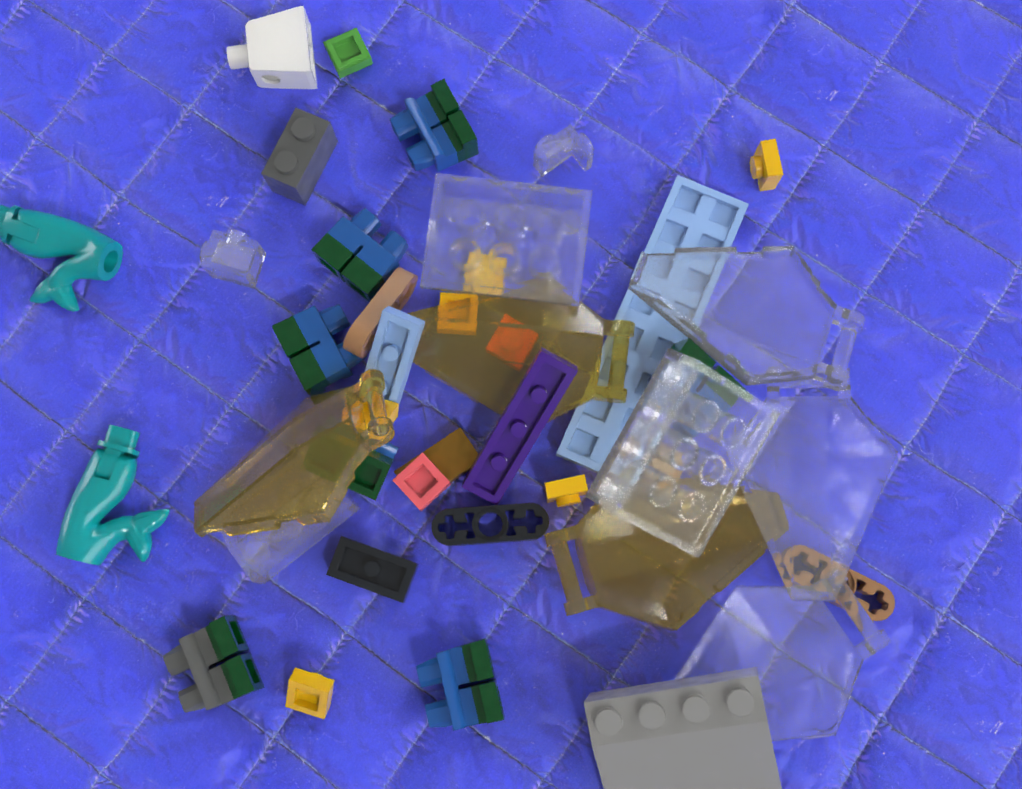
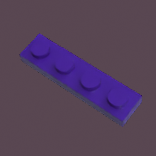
[462,347,578,505]

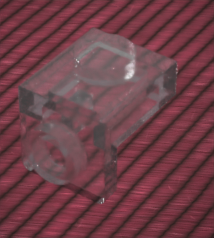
[533,124,594,177]

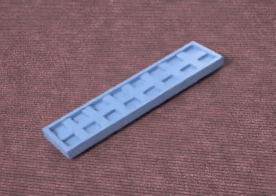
[556,175,749,487]

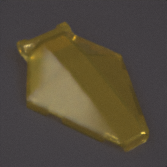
[407,277,635,423]
[194,369,395,538]
[544,467,788,631]

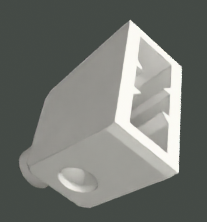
[227,6,318,89]

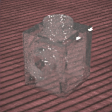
[200,229,266,289]

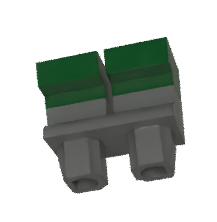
[163,615,264,713]

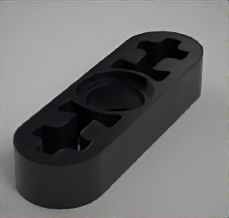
[431,503,549,546]

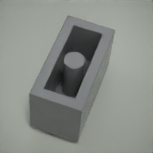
[261,108,338,205]

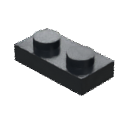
[326,536,419,603]

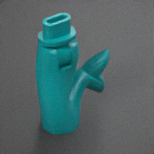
[0,205,123,312]
[56,424,170,565]

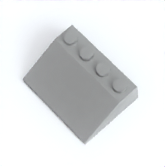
[584,667,782,789]

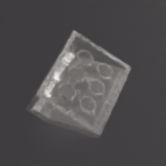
[420,173,593,307]
[585,348,781,558]

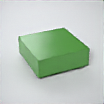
[323,27,373,79]

